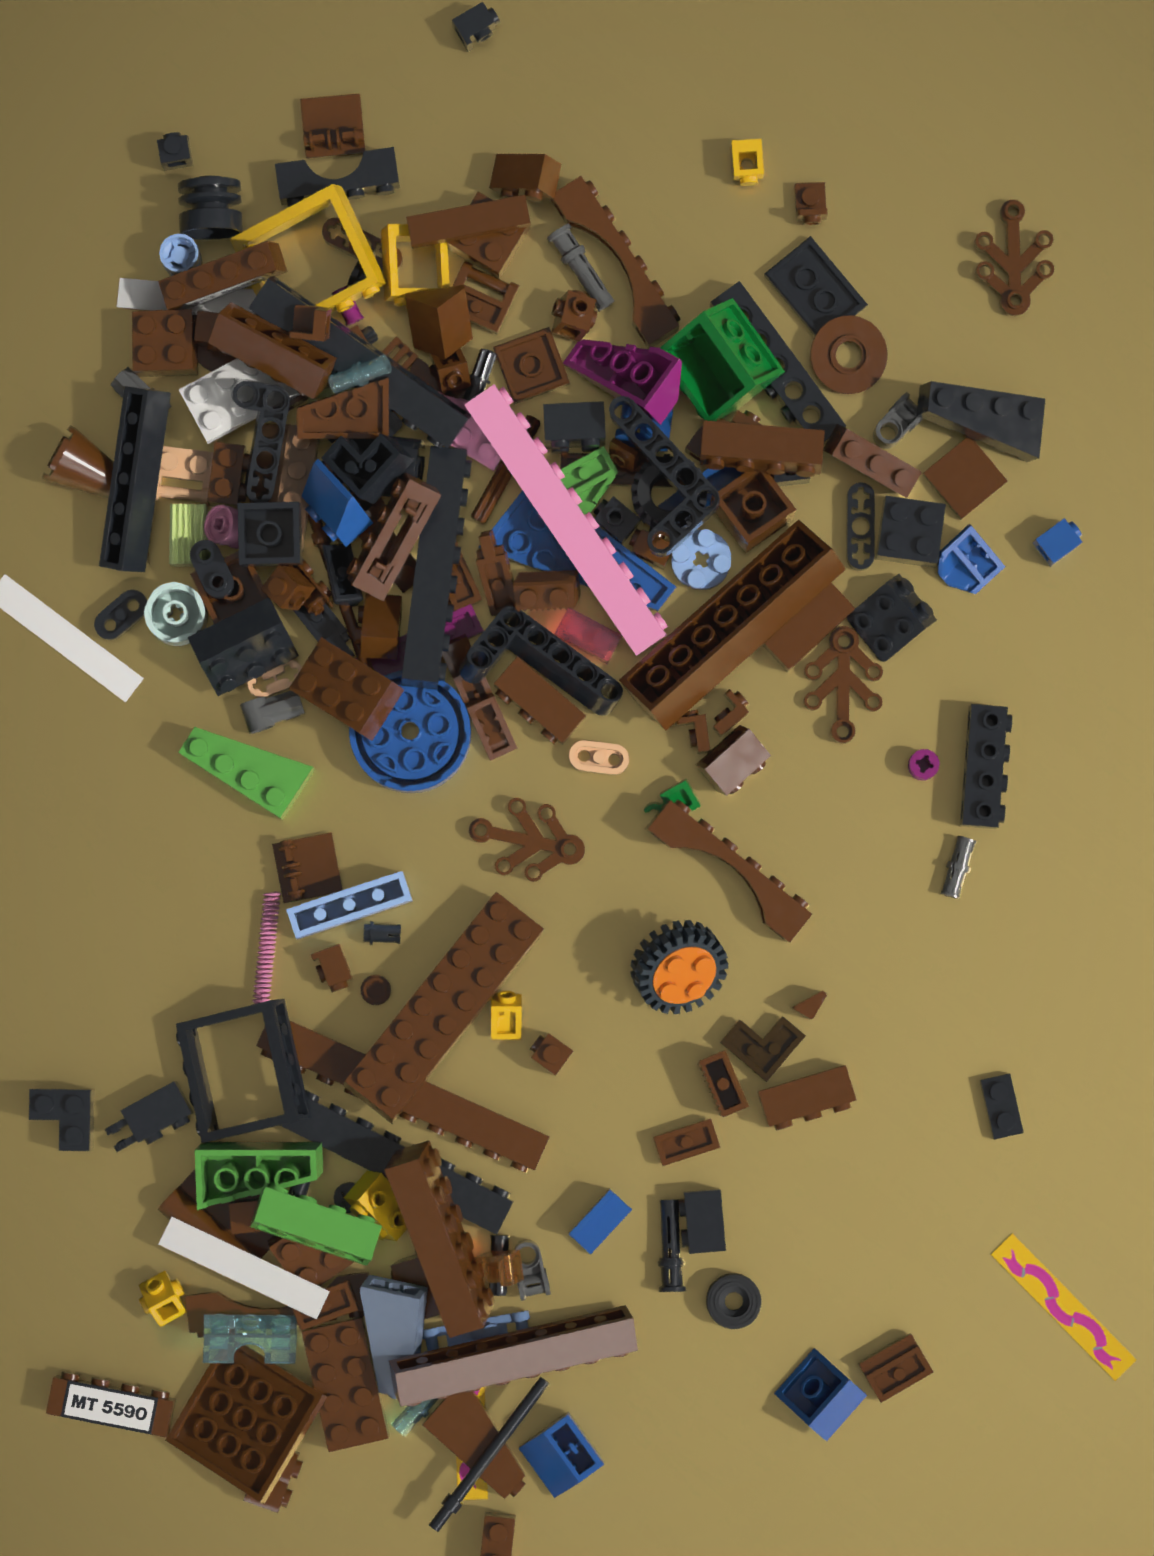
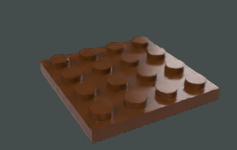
[165,1334,328,1504]

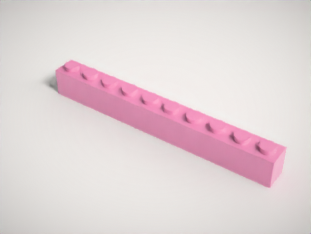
[465,384,668,656]

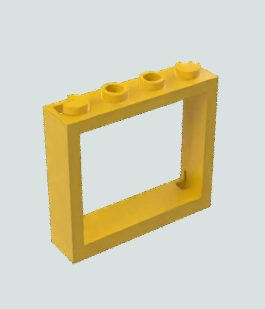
[230,184,387,313]

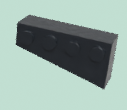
[917,381,1045,462]

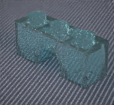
[203,1314,297,1364]

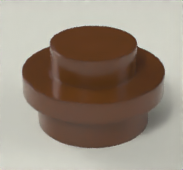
[361,975,391,1005]

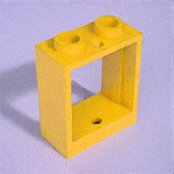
[381,224,450,306]

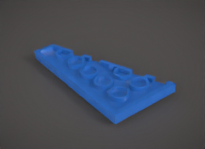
[478,490,676,612]

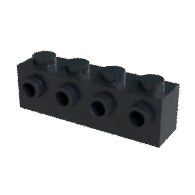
[960,704,1012,829]

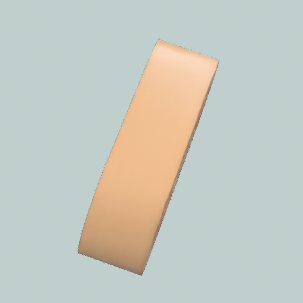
[248,660,302,698]

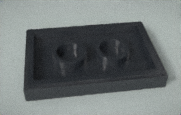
[764,236,868,336]

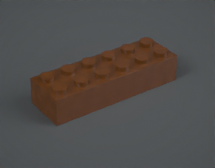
[384,1140,495,1338]

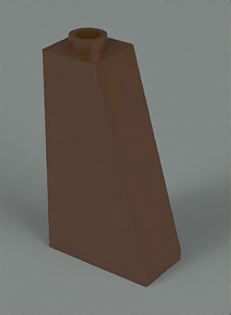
[422,1391,526,1499]

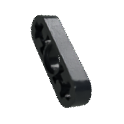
[846,482,875,571]

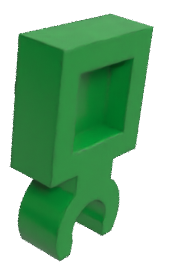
[644,779,701,813]

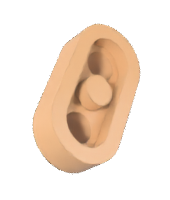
[569,740,629,775]

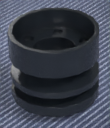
[178,176,243,240]

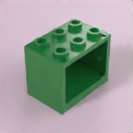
[660,298,785,421]

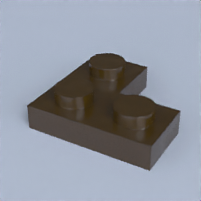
[720,1016,806,1082]

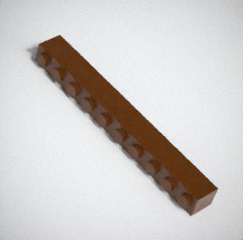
[256,1021,550,1173]

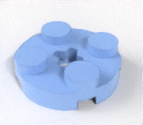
[671,529,731,590]

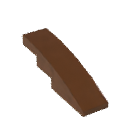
[442,634,518,761]

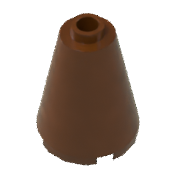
[42,425,114,498]

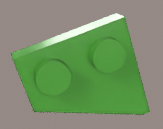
[561,446,618,514]

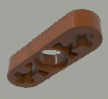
[322,218,403,272]

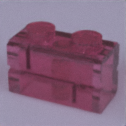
[554,607,622,665]

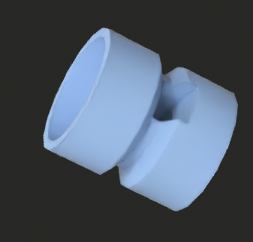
[159,233,202,276]

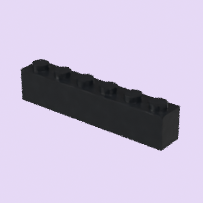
[99,386,171,572]

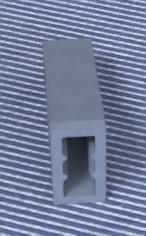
[360,1275,428,1399]

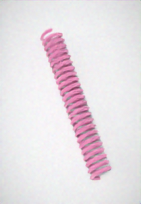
[252,891,281,1005]

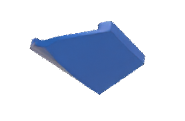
[937,524,1006,594]

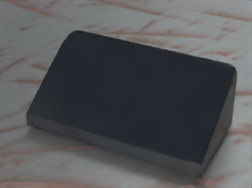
[321,543,363,606]

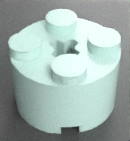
[144,582,208,646]

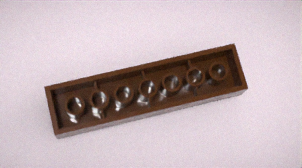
[619,519,846,731]
[344,892,544,1124]

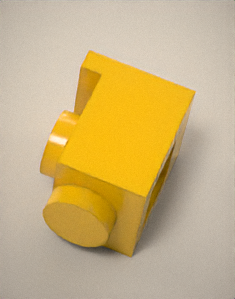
[730,138,764,186]

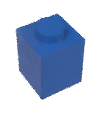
[1033,518,1082,567]

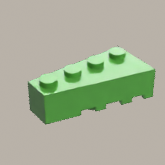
[195,1142,323,1210]

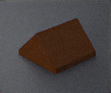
[405,285,473,359]

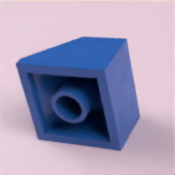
[301,459,373,547]
[774,1348,867,1441]

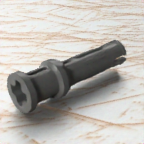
[547,224,615,312]

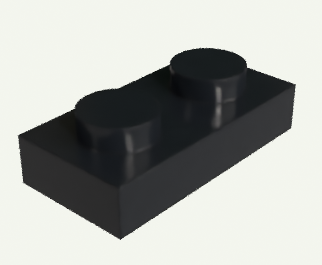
[980,1073,1024,1140]

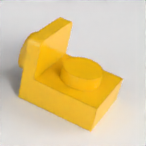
[491,991,522,1040]

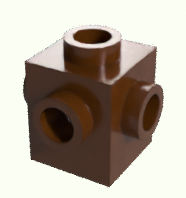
[552,290,597,342]

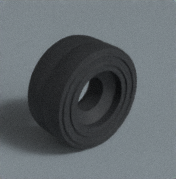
[706,1273,762,1329]

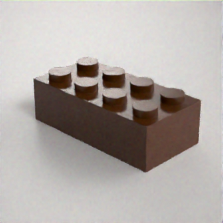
[302,1317,390,1452]

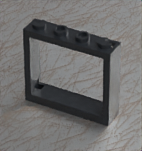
[176,998,311,1143]

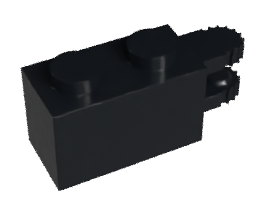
[105,1081,194,1152]

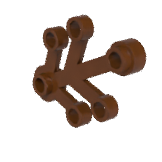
[974,200,1054,316]
[803,626,883,744]
[469,798,585,882]

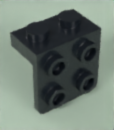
[847,574,937,662]

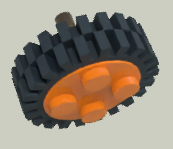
[630,920,728,1014]

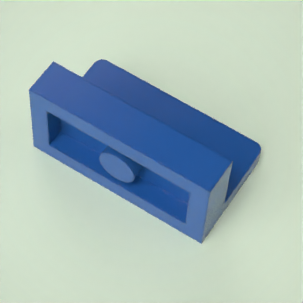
[568,1189,632,1254]

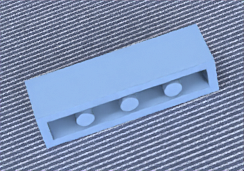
[286,871,413,939]

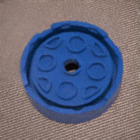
[349,670,471,793]

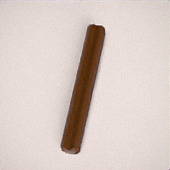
[471,415,540,524]

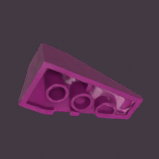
[563,339,682,425]

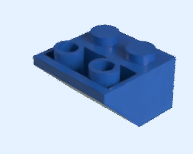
[519,1412,604,1498]

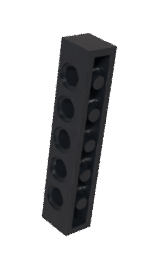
[709,281,846,445]

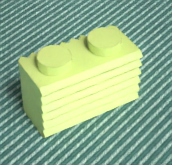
[169,504,211,567]

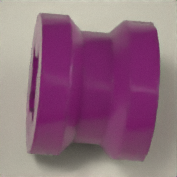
[908,749,940,781]

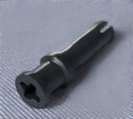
[658,1199,686,1292]

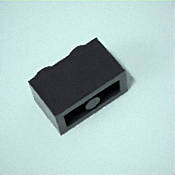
[678,1189,726,1254]

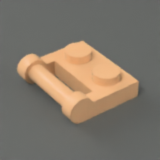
[156,446,213,506]

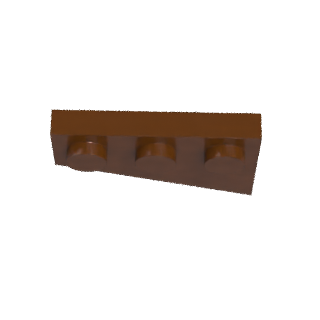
[297,377,389,439]

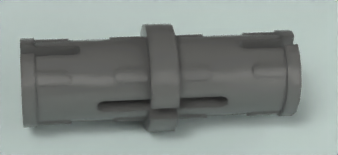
[941,836,977,899]

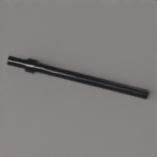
[429,1376,550,1532]

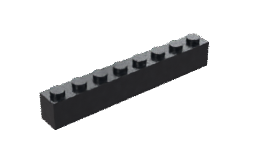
[249,276,471,449]
[402,445,472,690]
[280,1090,514,1235]

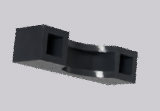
[275,147,400,207]

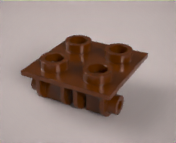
[300,94,365,159]
[272,832,343,903]

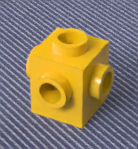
[138,1270,187,1327]

